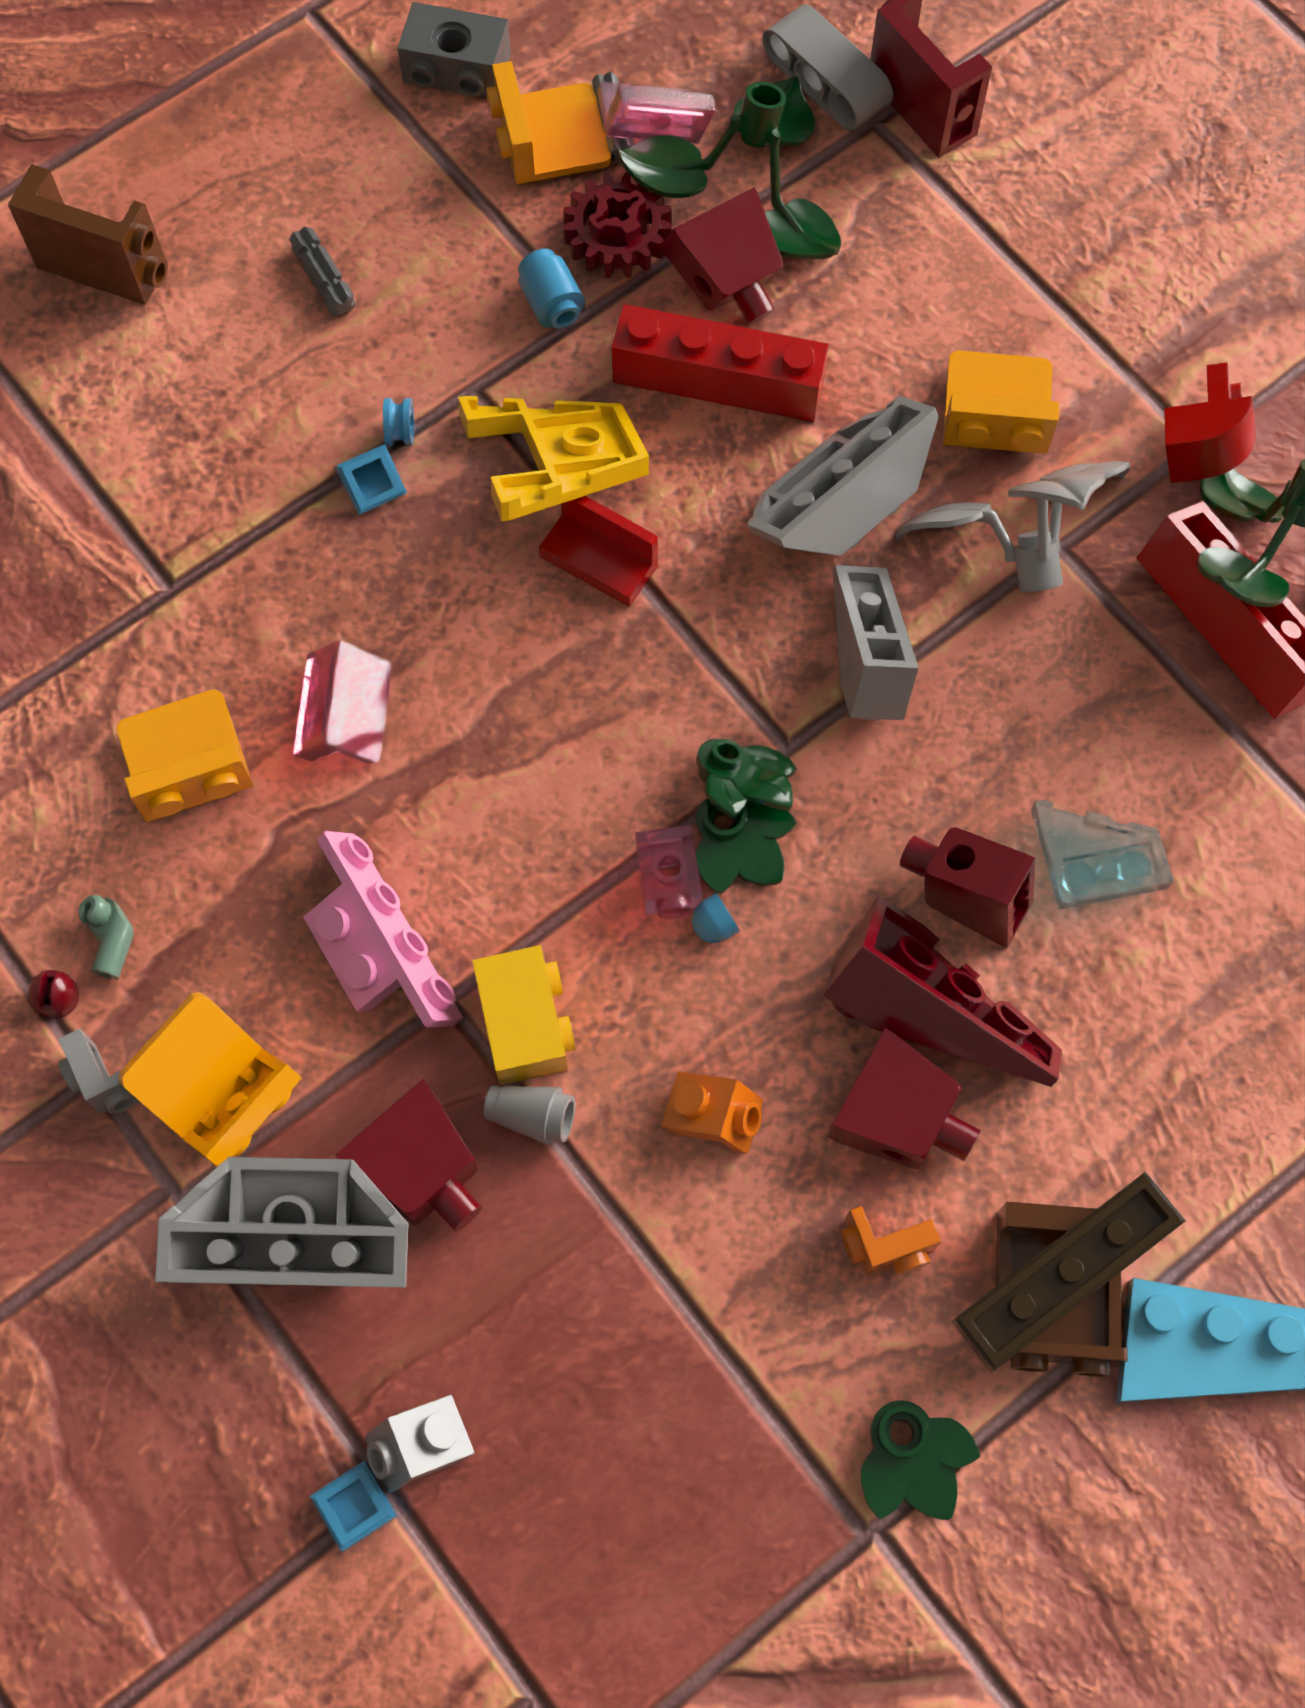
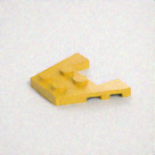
[458,396,649,522]

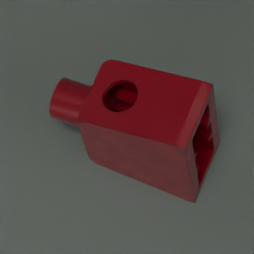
[659,187,783,325]
[900,827,1035,949]
[828,1028,981,1169]
[335,1079,482,1232]

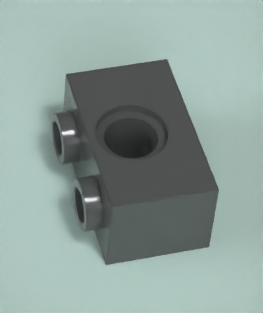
[397,2,511,98]

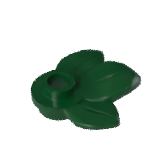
[696,739,797,818]
[695,798,797,894]
[861,1400,980,1520]

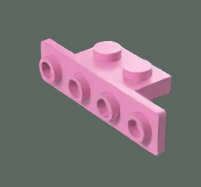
[303,831,463,1028]

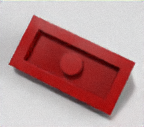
[539,496,658,607]

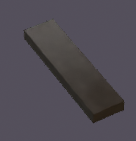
[951,1171,1186,1373]

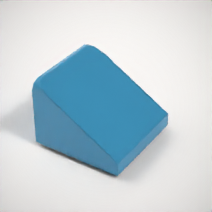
[334,444,407,515]

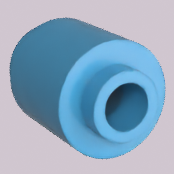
[518,249,585,329]

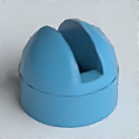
[692,892,740,943]

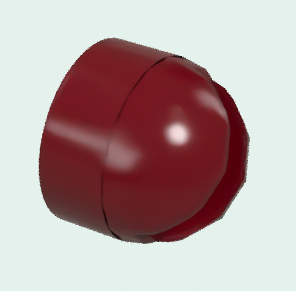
[28,970,79,1019]

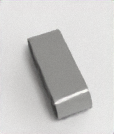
[762,4,893,131]

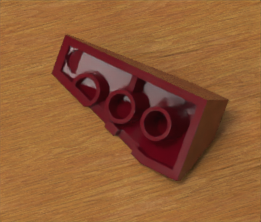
[823,895,1062,1087]

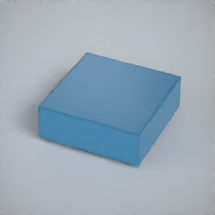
[310,1461,398,1552]

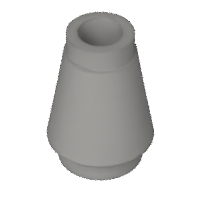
[484,1085,576,1145]

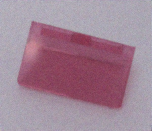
[597,82,716,144]
[293,640,392,764]

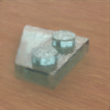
[1031,800,1174,910]

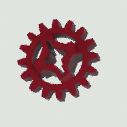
[563,172,672,278]

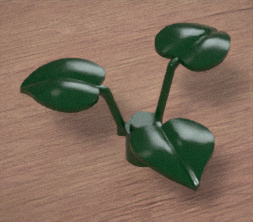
[619,76,841,260]
[1196,459,1305,607]

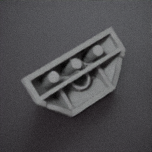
[747,396,939,556]
[155,1157,409,1288]

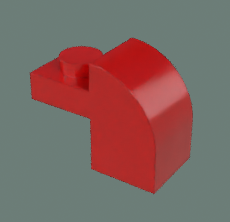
[1164,362,1256,483]

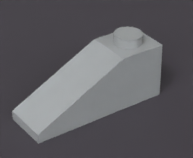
[833,565,919,721]

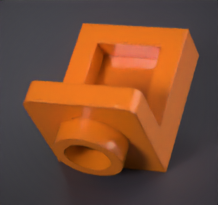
[661,1071,763,1154]
[841,1206,941,1276]

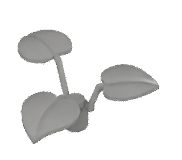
[896,461,1130,592]

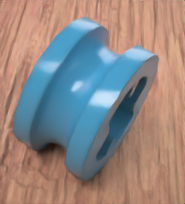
[383,398,415,446]

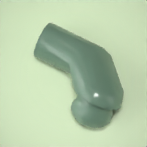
[78,895,134,980]

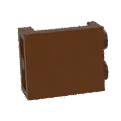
[8,164,168,305]
[995,1202,1128,1377]

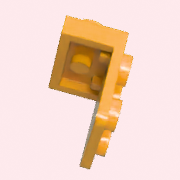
[486,61,611,185]
[943,350,1059,454]
[116,689,254,823]
[118,992,302,1167]

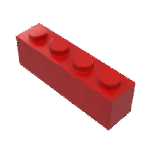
[611,304,829,422]
[1136,501,1305,720]

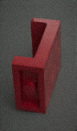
[870,0,992,158]

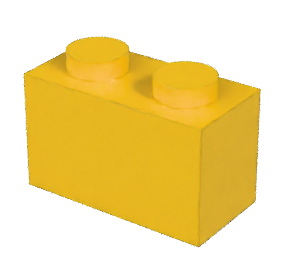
[472,945,576,1086]

